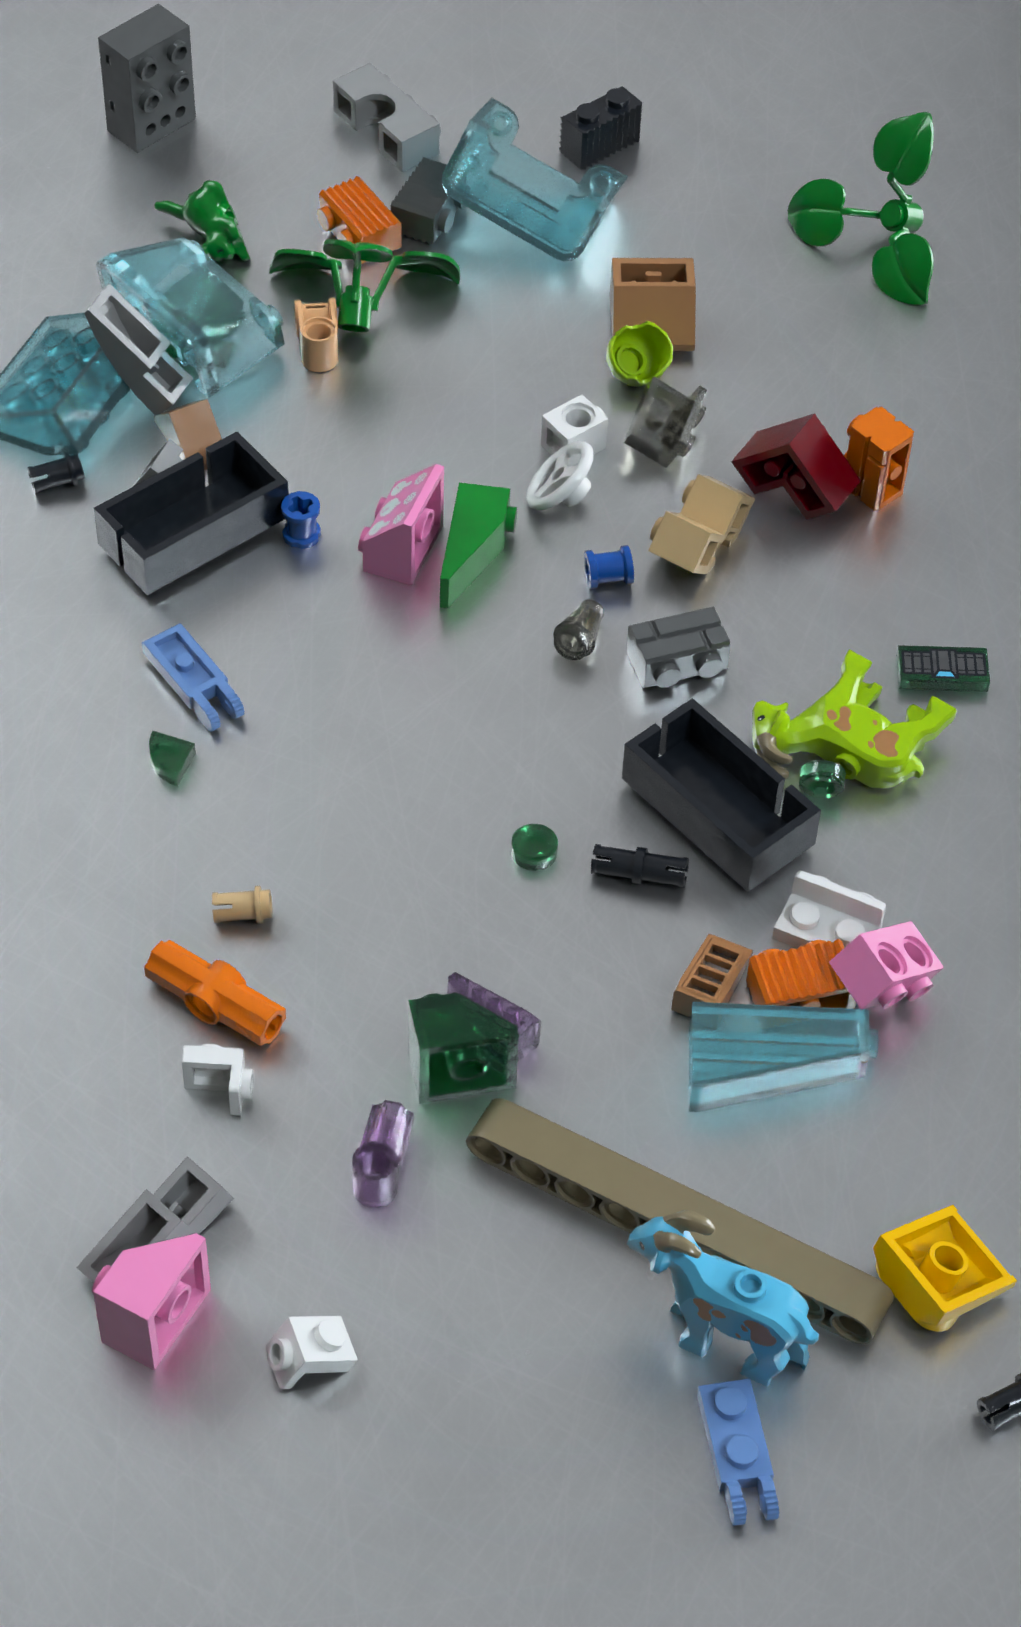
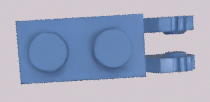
[142,623,245,732]
[697,1378,779,1526]

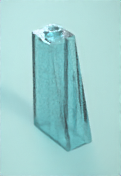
[689,1002,878,1112]

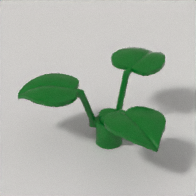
[787,112,934,305]
[269,239,460,332]

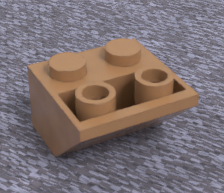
[610,258,696,351]

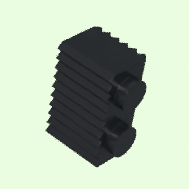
[559,86,642,170]

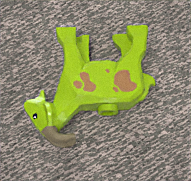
[752,649,957,788]

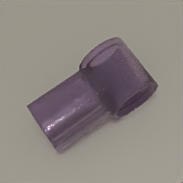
[352,1100,414,1208]

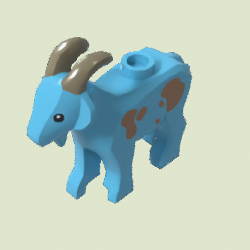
[627,1210,819,1387]

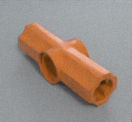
[144,940,286,1046]

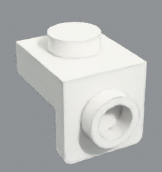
[182,1044,254,1116]
[266,1316,358,1389]

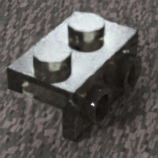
[624,376,707,468]

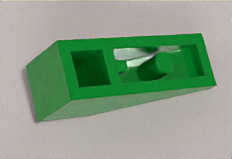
[440,483,517,608]

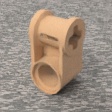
[294,298,338,372]

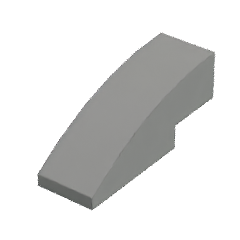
[84,284,193,415]
[76,1156,234,1283]

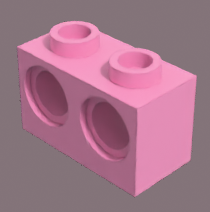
[829,921,944,1010]

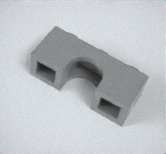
[333,63,441,172]

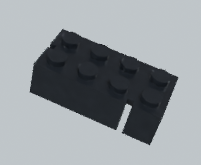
[94,432,289,595]
[622,698,821,892]

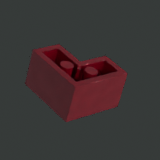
[731,413,861,520]

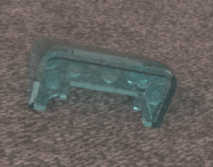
[442,98,628,261]
[96,237,285,398]

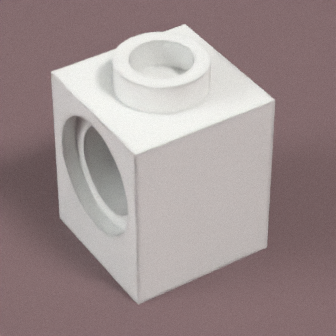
[541,394,609,467]

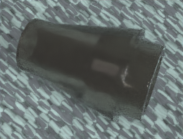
[553,599,604,660]

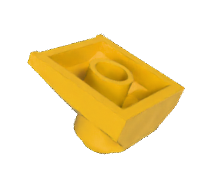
[873,1205,1017,1332]

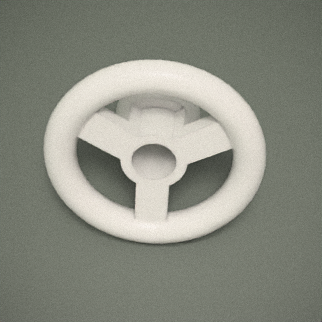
[526,441,594,511]

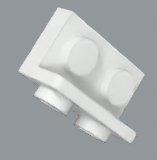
[772,870,886,948]

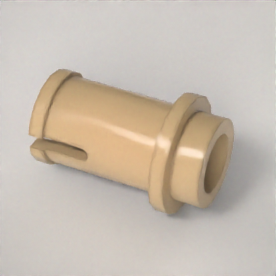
[212,886,273,924]

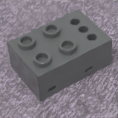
[98,3,196,153]

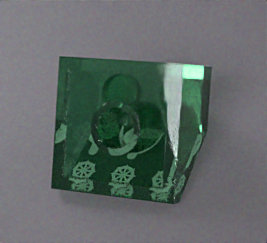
[408,992,519,1104]

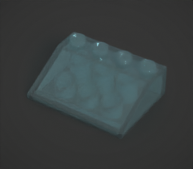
[0,307,140,456]

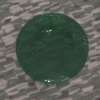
[799,760,846,799]
[511,824,558,871]

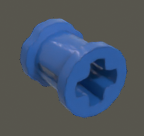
[281,491,321,549]
[584,545,634,590]

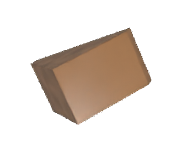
[154,399,222,471]

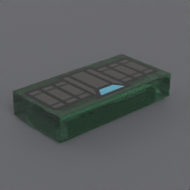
[896,645,990,692]

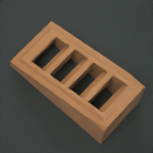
[671,933,753,1027]

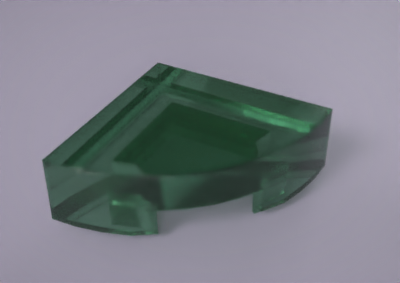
[149,731,196,787]

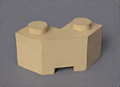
[648,474,755,574]

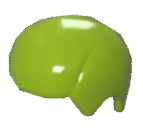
[606,321,673,387]

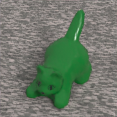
[154,180,250,265]

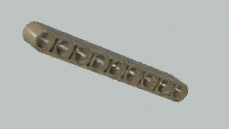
[466,1098,894,1344]

